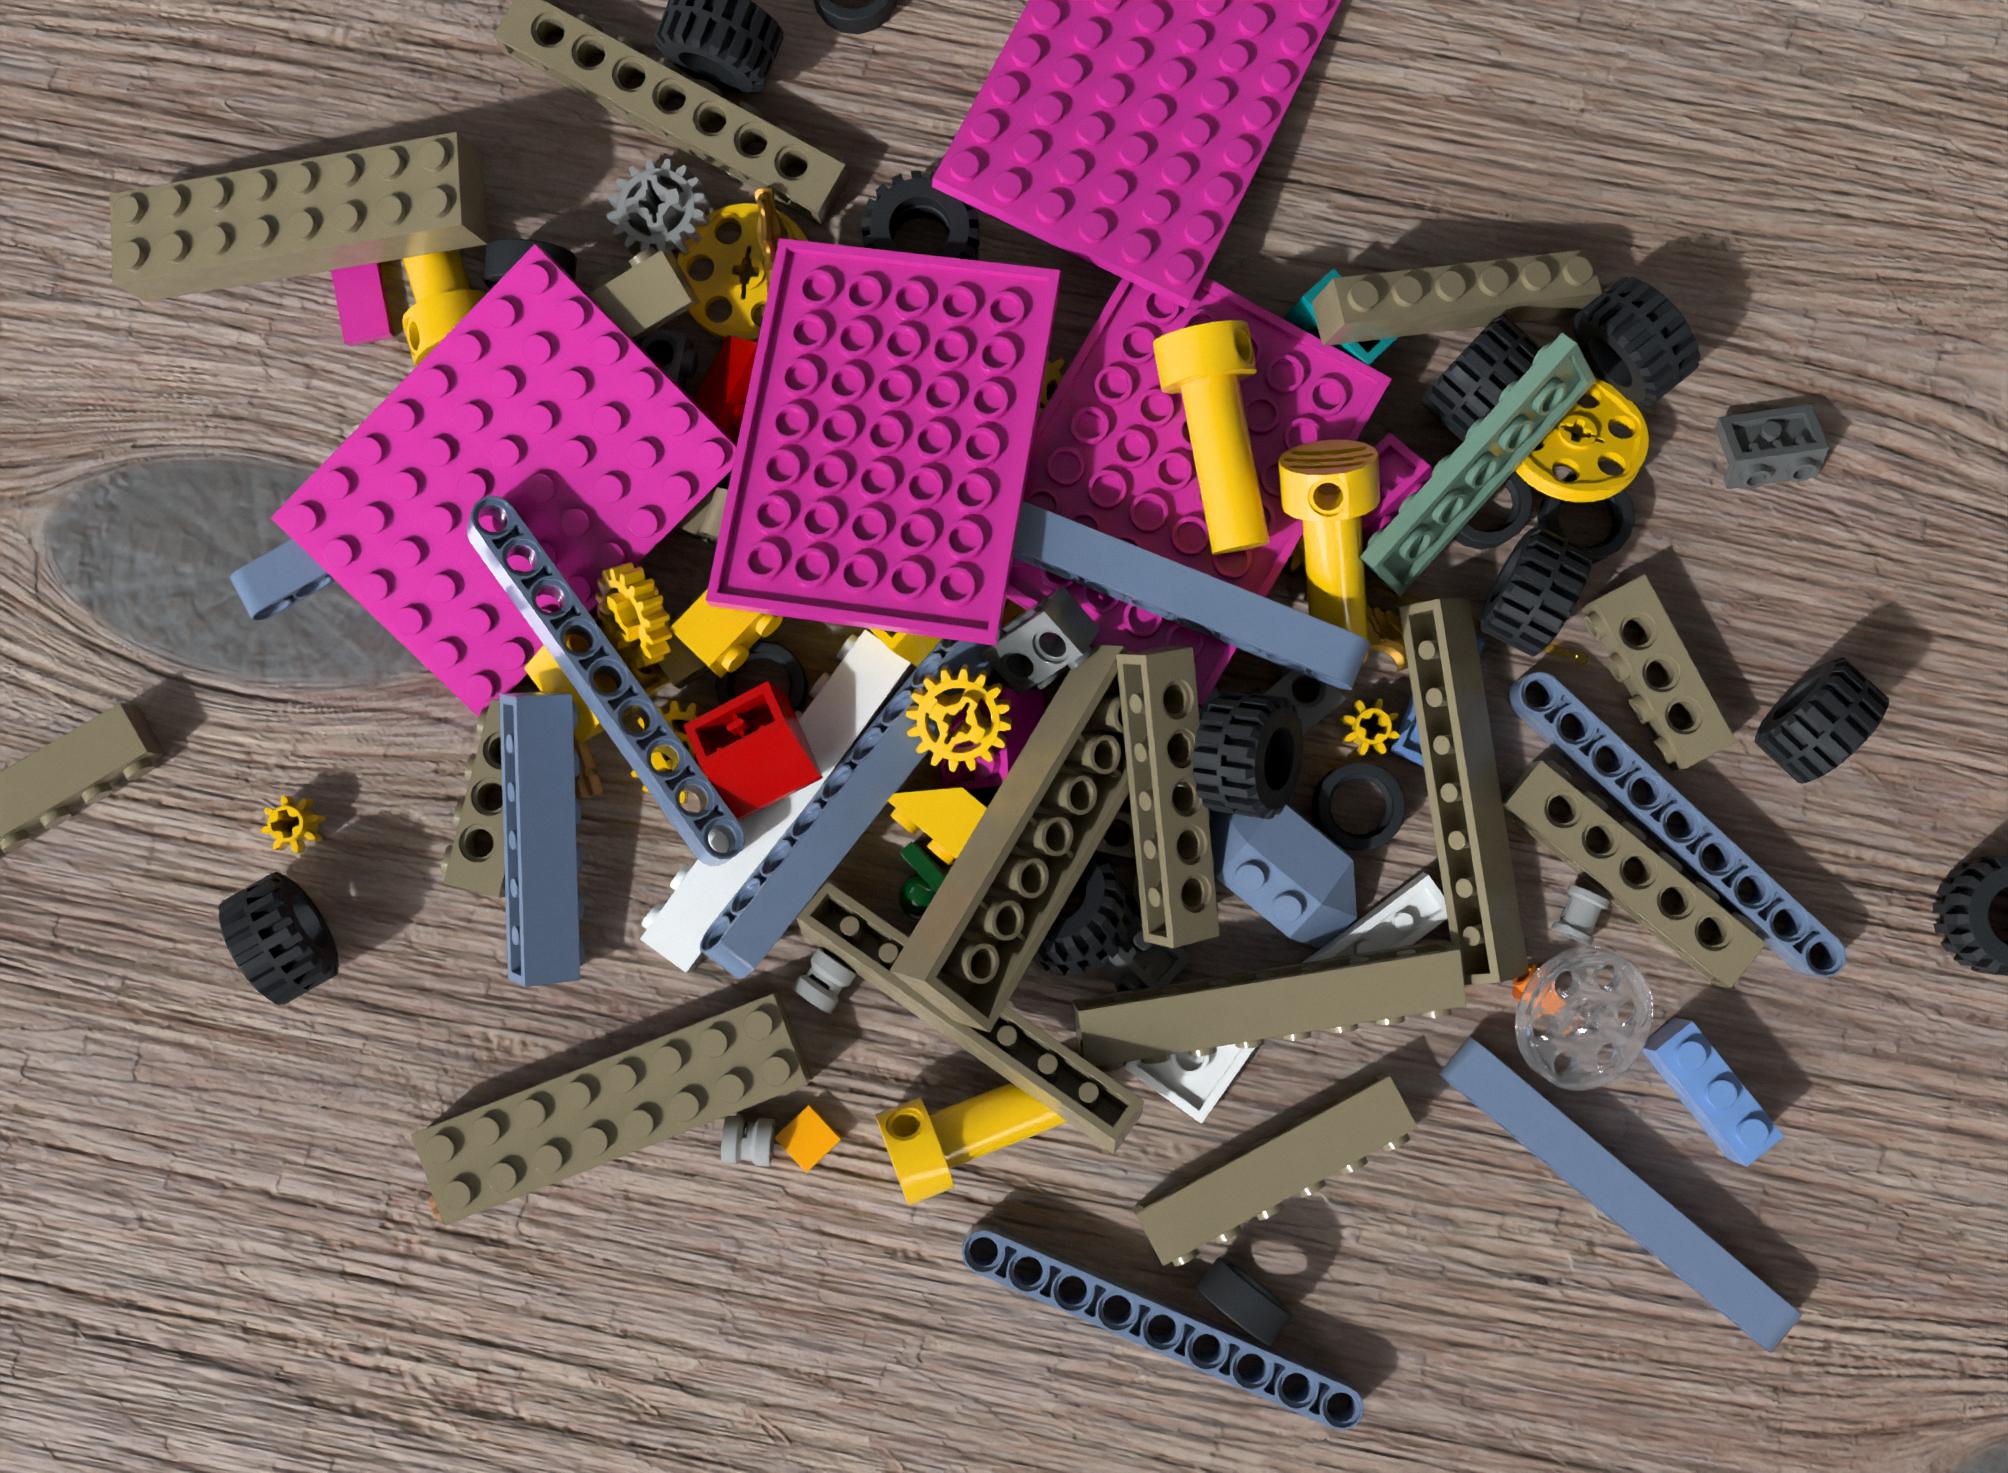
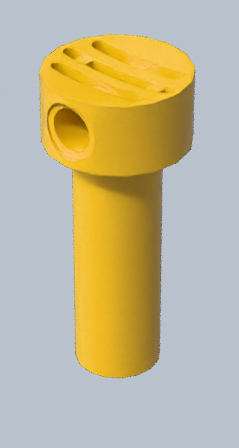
[402,249,487,367]
[1153,320,1270,555]
[1278,440,1380,663]
[875,1082,1068,1206]

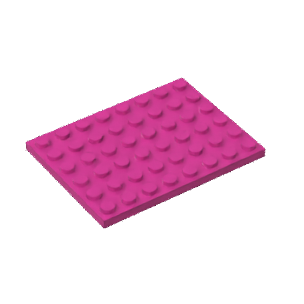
[932,0,1341,309]
[705,238,1062,646]
[271,244,737,717]
[1006,276,1392,709]

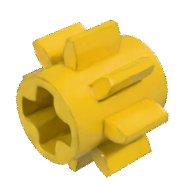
[1340,699,1400,757]
[260,795,326,853]

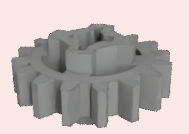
[607,159,710,256]

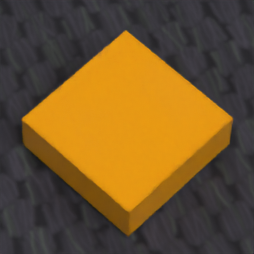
[774,1104,842,1173]

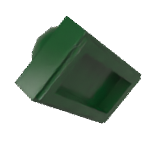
[898,841,947,921]

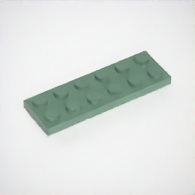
[1360,333,1596,596]

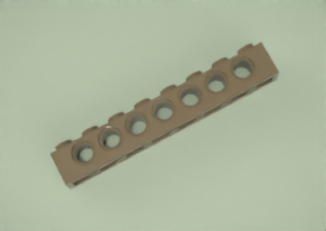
[493,0,849,227]

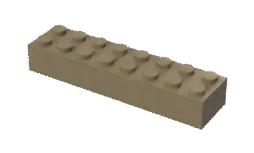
[110,132,488,301]
[890,644,1129,1032]
[411,991,813,1226]

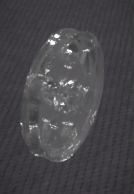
[1515,946,1653,1091]

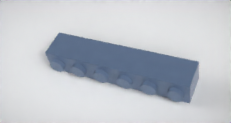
[499,691,585,987]

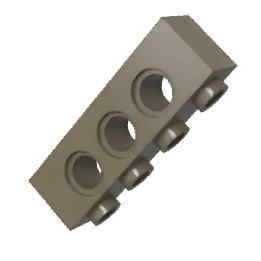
[1583,574,1736,771]
[441,699,506,898]

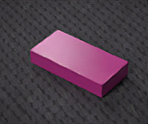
[331,262,394,347]

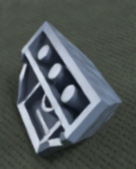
[1209,804,1357,949]

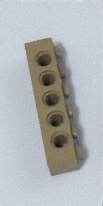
[1116,646,1220,948]
[1502,760,1766,988]

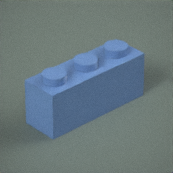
[1638,1017,1785,1167]

